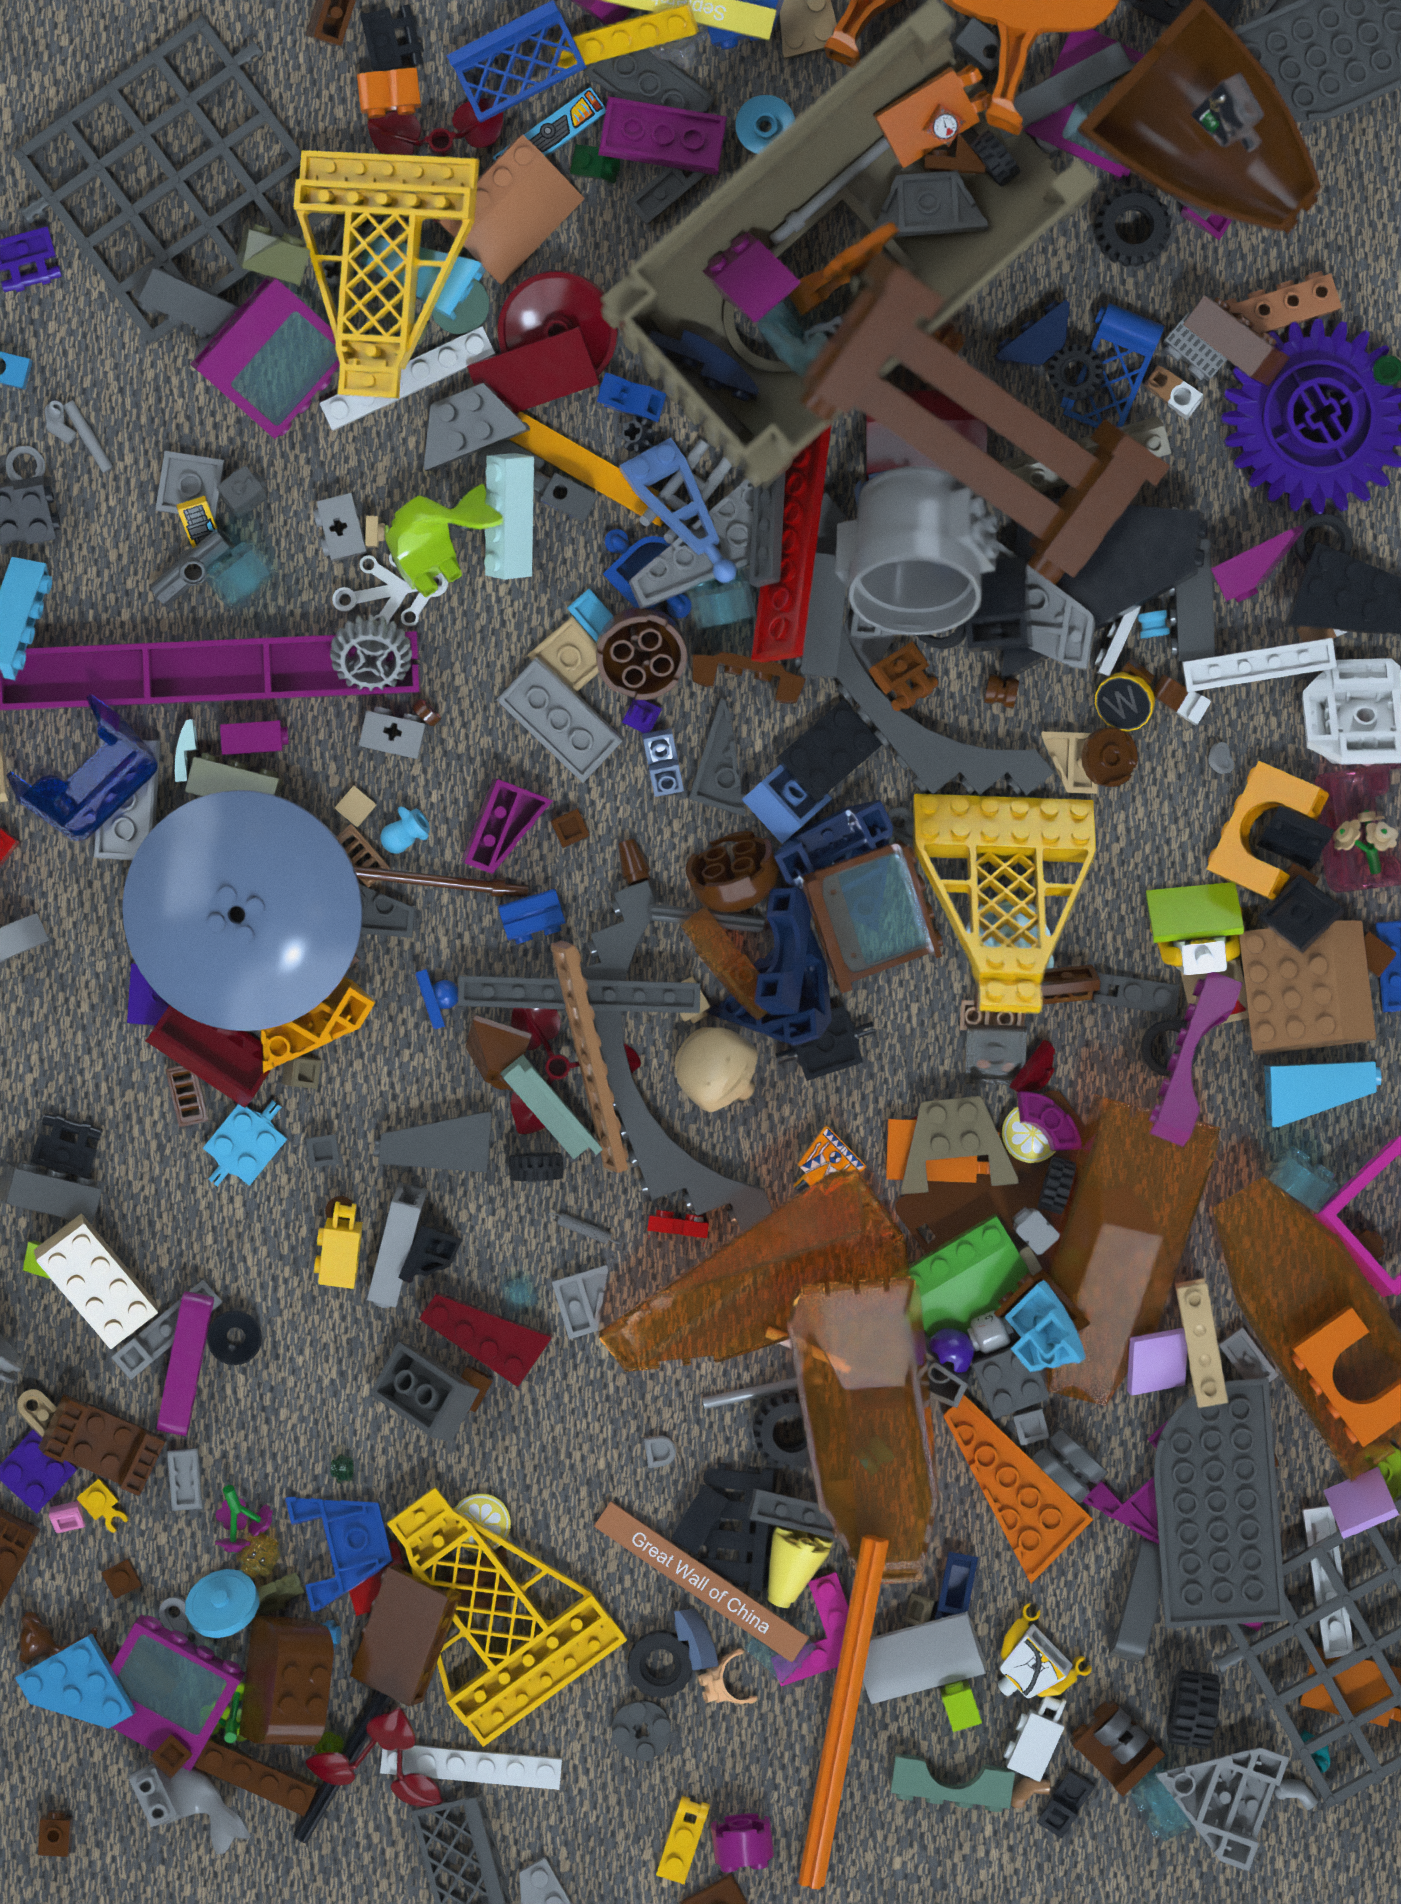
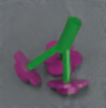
[215,1485,273,1553]

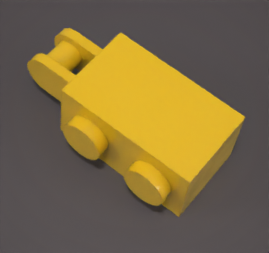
[314,1201,363,1289]

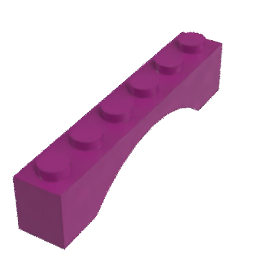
[1149,972,1243,1147]

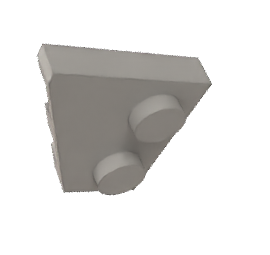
[552,1264,608,1339]

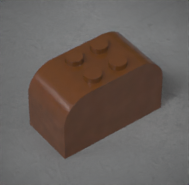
[239,1616,334,1746]

